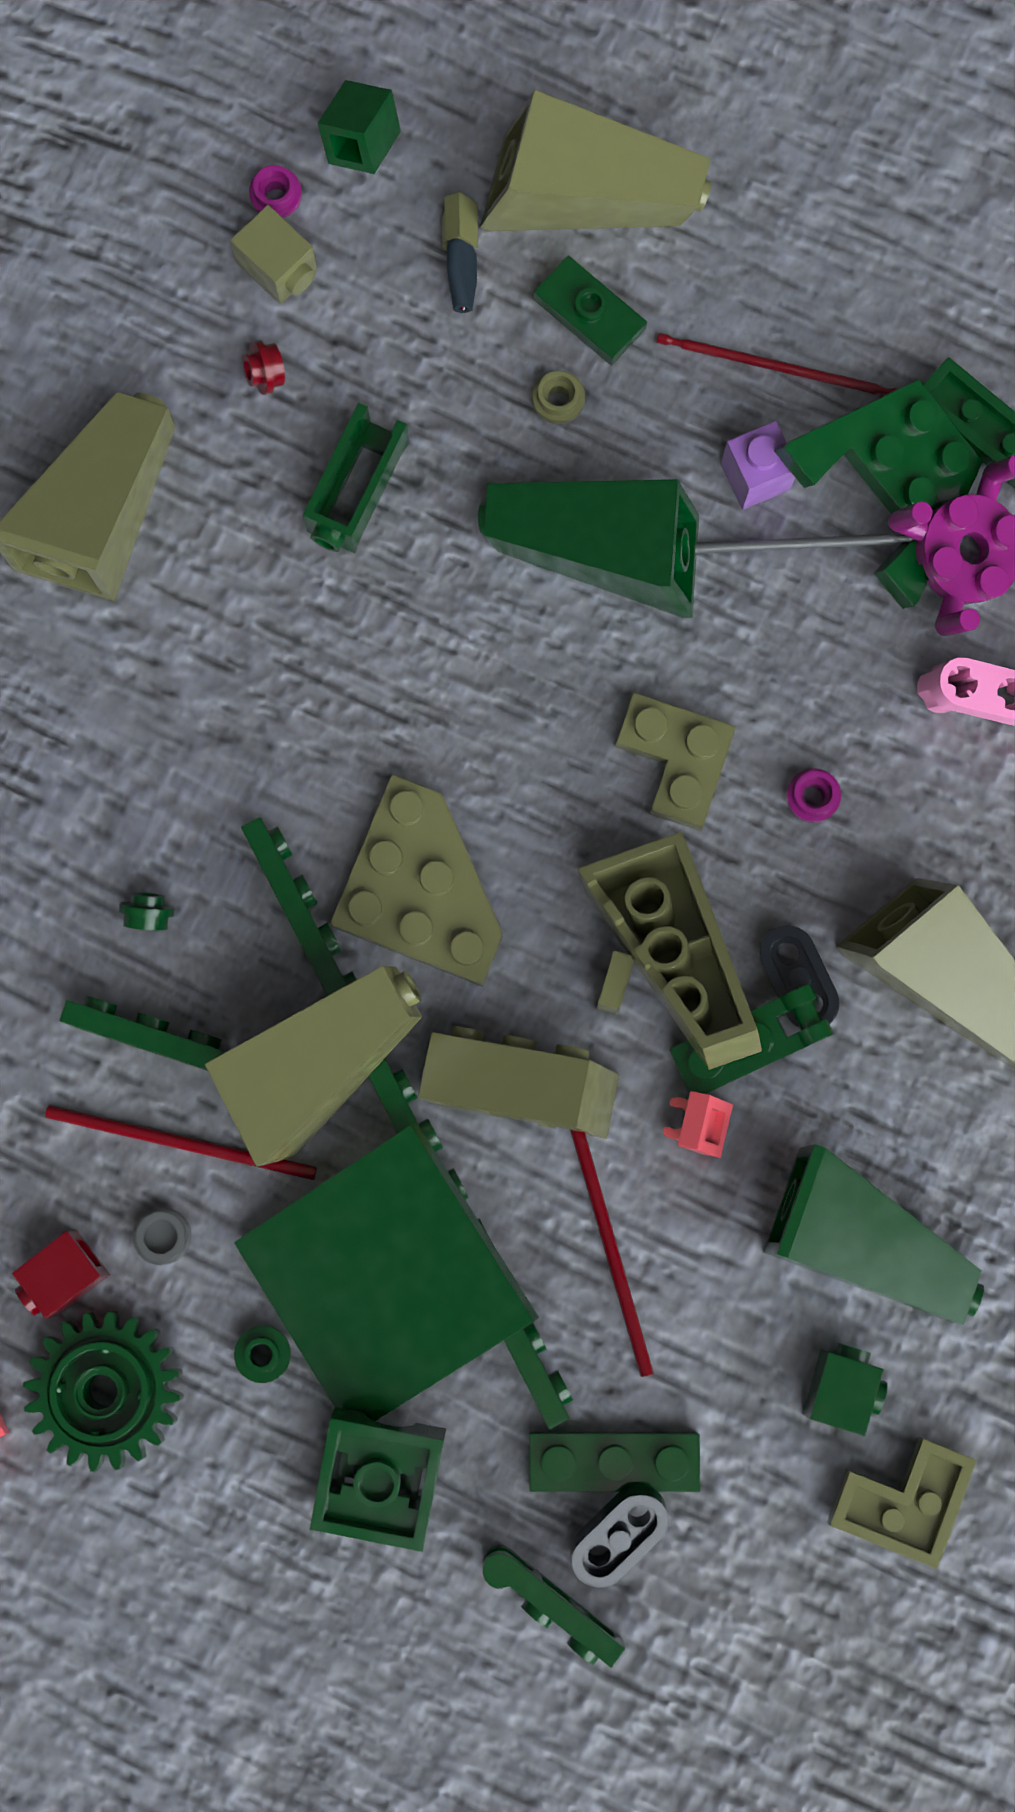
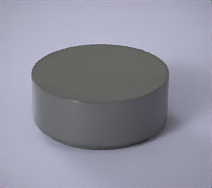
[133,1209,192,1265]

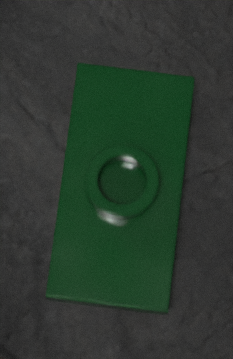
[533,255,647,366]

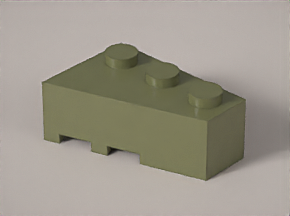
[418,1026,619,1139]

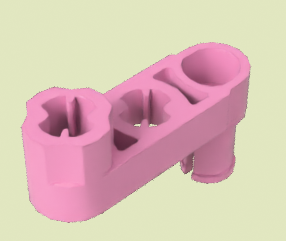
[917,657,1015,726]

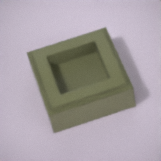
[597,951,634,1015]

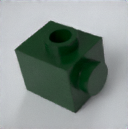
[317,80,401,174]
[802,1343,888,1436]

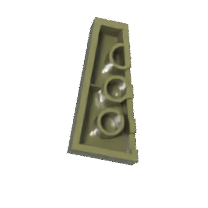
[577,831,762,1070]

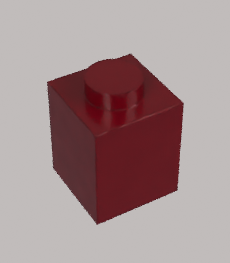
[12,1231,110,1319]

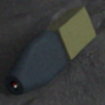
[441,192,478,313]

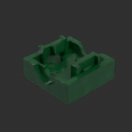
[309,1407,446,1552]

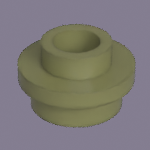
[532,371,585,424]

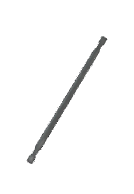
[695,534,913,554]

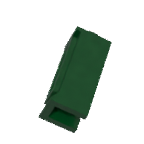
[303,402,409,553]

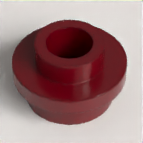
[243,340,285,395]

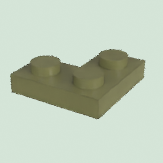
[616,693,736,831]
[827,1437,977,1570]

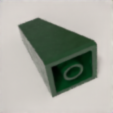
[478,479,699,618]
[763,1144,984,1325]

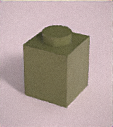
[230,205,317,305]

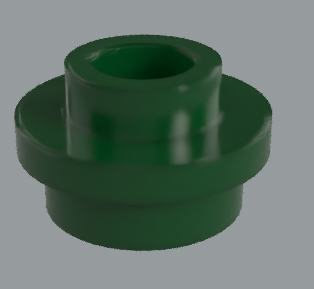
[119,892,175,931]
[234,1326,291,1383]

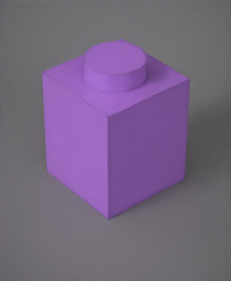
[721,421,795,510]

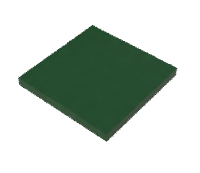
[234,1122,539,1421]

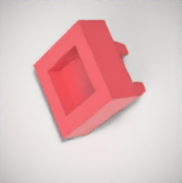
[663,1091,733,1158]

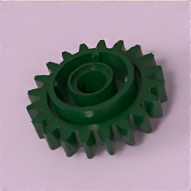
[23,1310,184,1472]

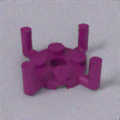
[888,455,1015,636]

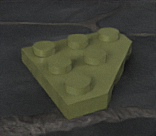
[330,775,503,987]

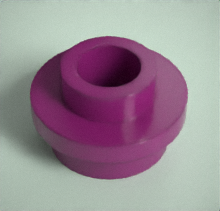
[249,165,302,218]
[786,768,841,823]

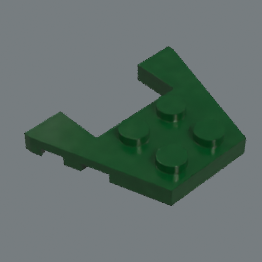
[774,380,983,609]

